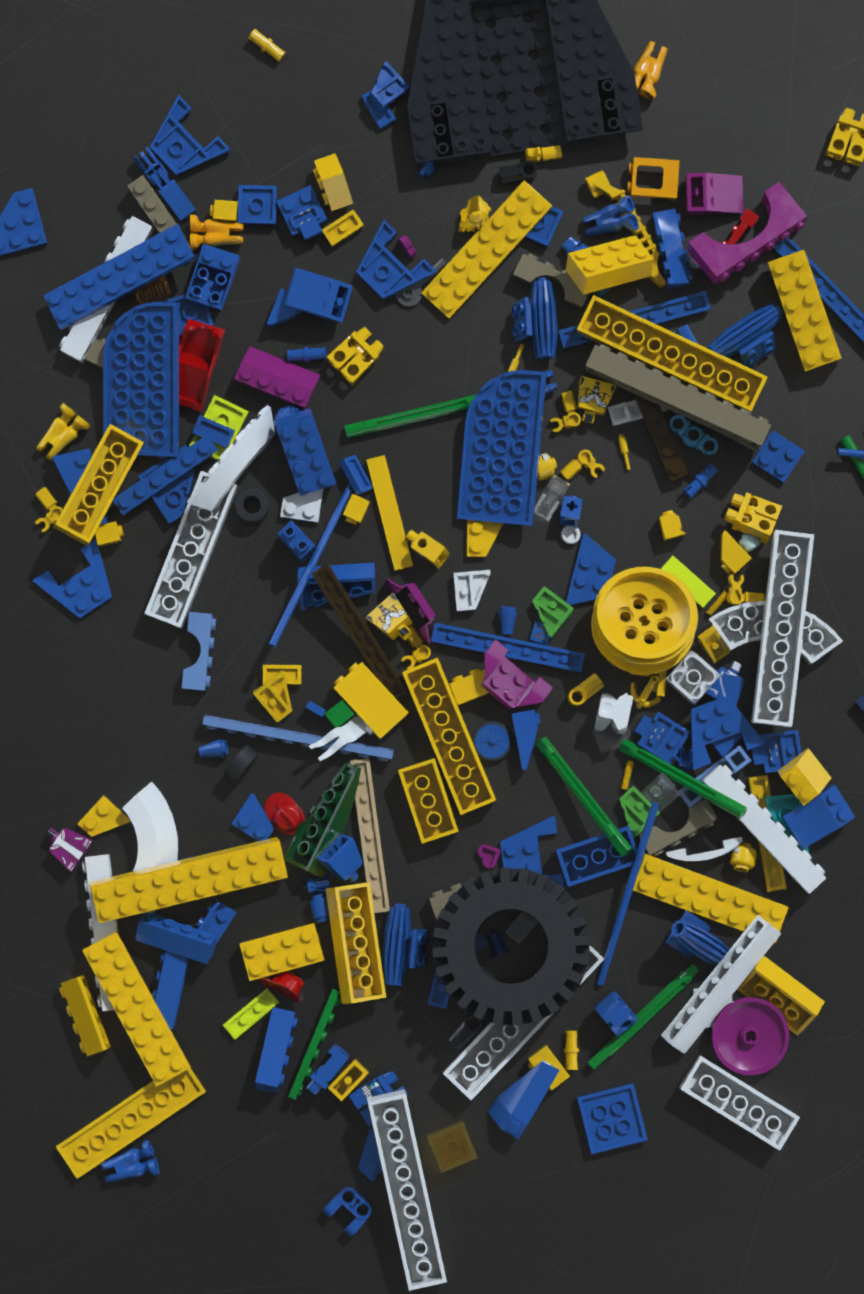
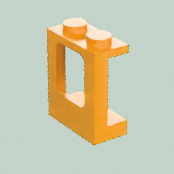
[627,157,680,202]

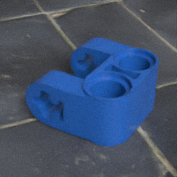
[323,1187,371,1237]

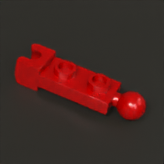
[722,209,759,244]

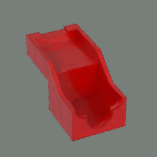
[179,319,225,412]

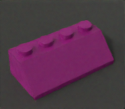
[234,347,321,410]

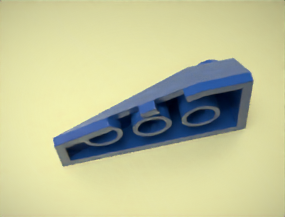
[488,1060,559,1139]

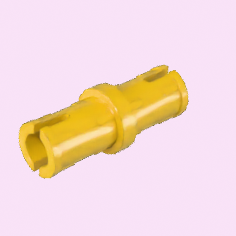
[248,29,285,62]
[564,1031,579,1070]

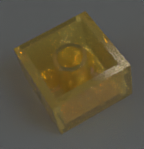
[427,1120,478,1173]

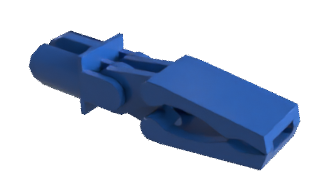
[133,146,196,222]

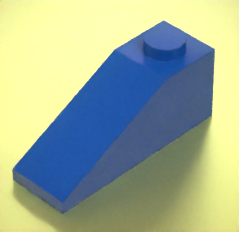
[511,710,541,771]

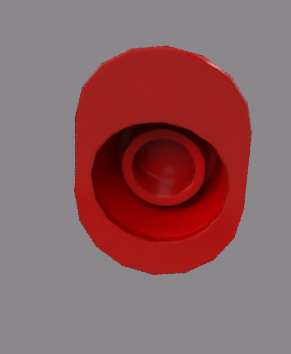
[265,792,305,835]
[260,971,304,1002]

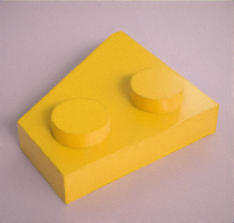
[253,670,292,723]

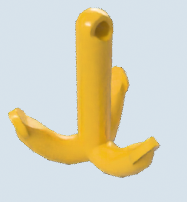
[631,675,662,709]

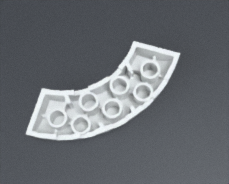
[708,601,843,665]

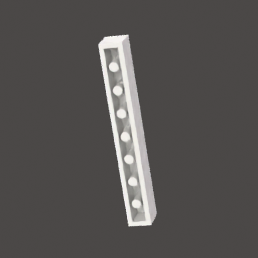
[60,216,154,363]
[702,764,826,894]
[82,854,119,1011]
[661,915,781,1054]

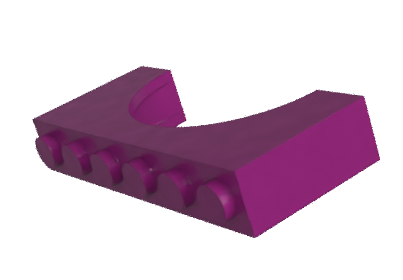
[687,182,807,284]

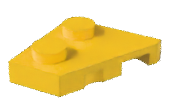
[467,520,503,557]
[78,795,131,837]

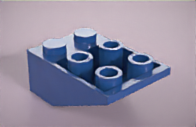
[185,244,241,310]
[284,268,353,323]

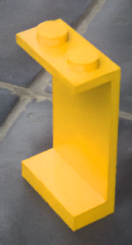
[333,662,408,740]

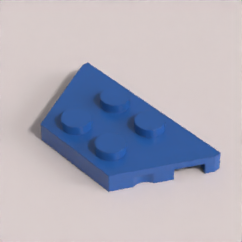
[566,533,616,605]

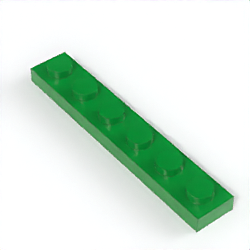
[288,988,341,1100]

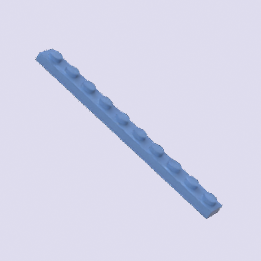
[203,715,394,761]

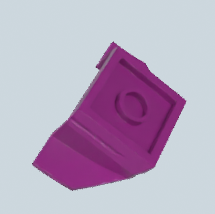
[385,579,436,646]
[480,640,553,709]

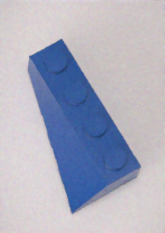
[651,209,692,290]
[298,563,376,611]

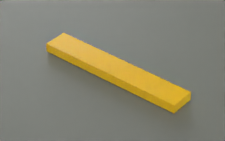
[366,455,413,571]
[748,775,787,892]

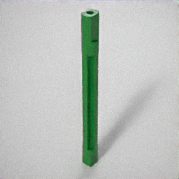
[345,394,477,438]
[535,737,633,857]
[619,739,747,819]
[587,964,700,1070]

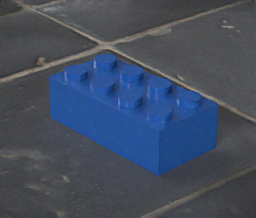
[274,408,336,496]
[555,826,637,887]

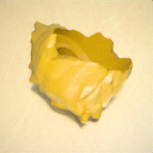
[458,195,491,232]

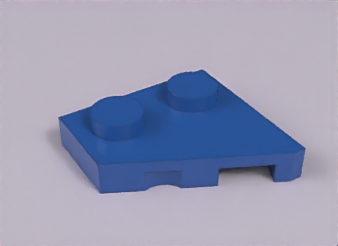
[369,61,410,110]
[232,793,274,841]

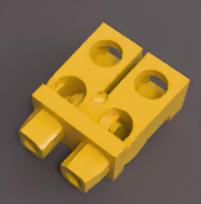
[825,108,864,166]
[327,327,384,386]
[724,492,782,545]

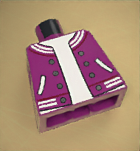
[44,828,93,872]

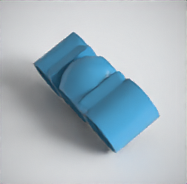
[669,415,718,456]

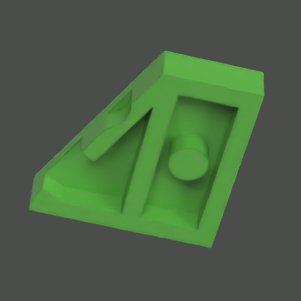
[532,586,575,638]
[619,786,660,839]

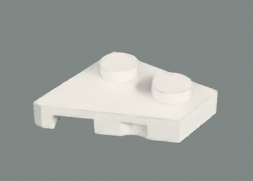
[280,488,324,523]
[453,570,491,611]

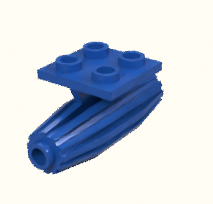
[511,277,558,359]
[708,304,783,367]
[382,903,429,986]
[665,910,729,966]

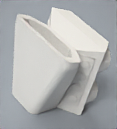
[666,650,720,705]
[594,693,633,735]

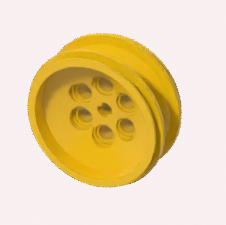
[591,567,698,675]

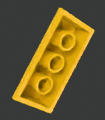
[736,956,825,1036]
[59,974,111,1056]

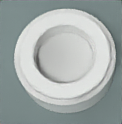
[561,526,580,544]

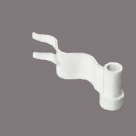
[309,712,374,761]

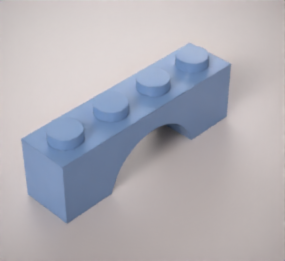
[182,612,216,691]
[677,745,751,807]

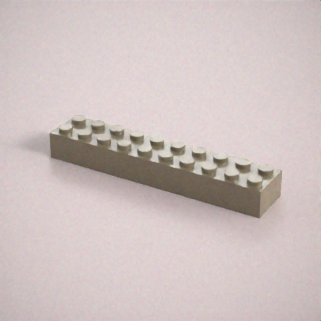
[585,344,771,451]

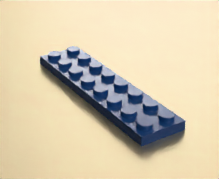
[44,224,195,330]

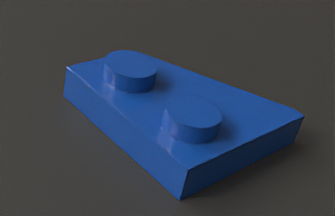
[358,1127,383,1181]

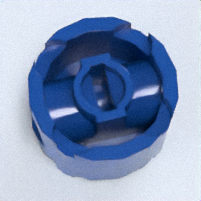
[594,990,638,1037]

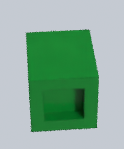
[325,699,354,728]

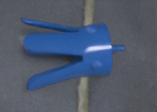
[673,747,693,771]
[302,873,331,894]
[486,928,510,958]

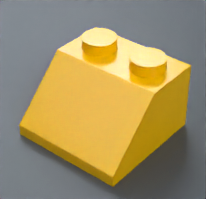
[778,748,831,806]

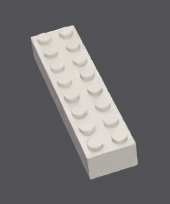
[145,471,238,629]

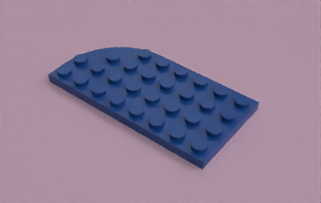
[103,302,179,457]
[457,370,547,526]

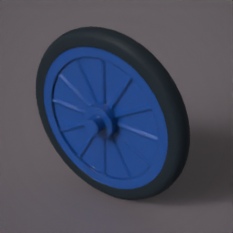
[472,721,513,762]

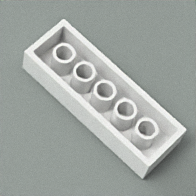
[679,1055,800,1150]

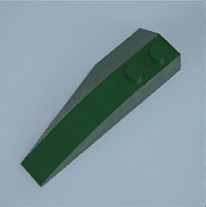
[283,762,361,879]

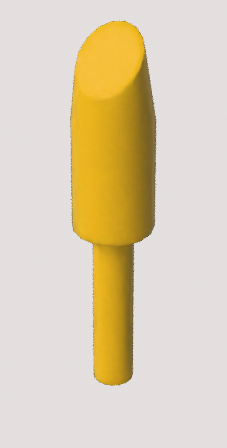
[508,344,524,372]
[619,434,630,470]

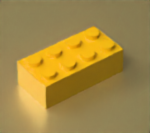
[566,235,654,295]
[398,758,459,844]
[240,923,325,981]

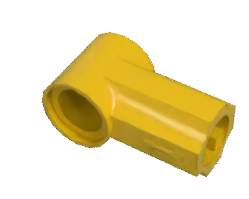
[567,673,604,706]

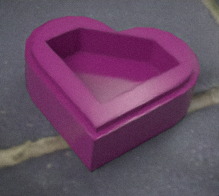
[397,235,416,258]
[477,844,501,869]

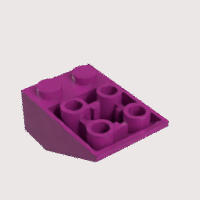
[685,173,743,215]

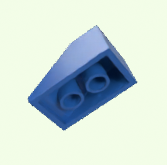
[782,785,855,849]

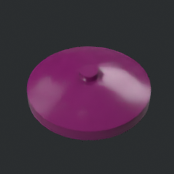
[711,997,789,1075]

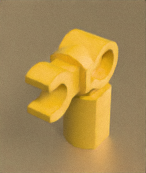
[525,145,562,163]
[550,391,581,433]
[559,450,605,481]
[35,487,63,532]
[726,574,765,605]
[401,625,431,670]

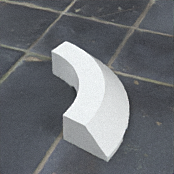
[187,405,276,511]
[122,782,178,913]

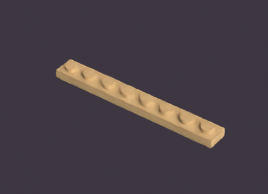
[350,758,390,913]

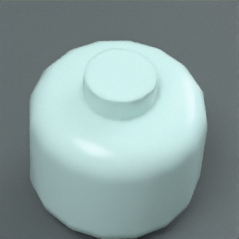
[739,533,761,553]

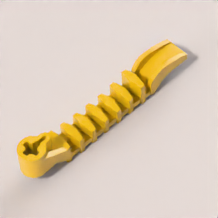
[585,170,666,288]

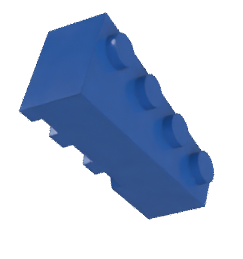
[52,448,108,525]
[255,1007,298,1093]

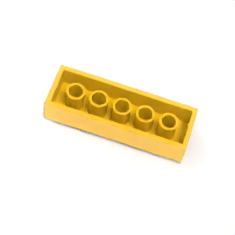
[768,250,842,371]
[53,424,144,546]
[325,882,386,1004]

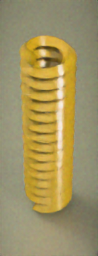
[706,590,728,616]
[621,760,634,790]

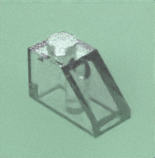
[534,475,570,522]

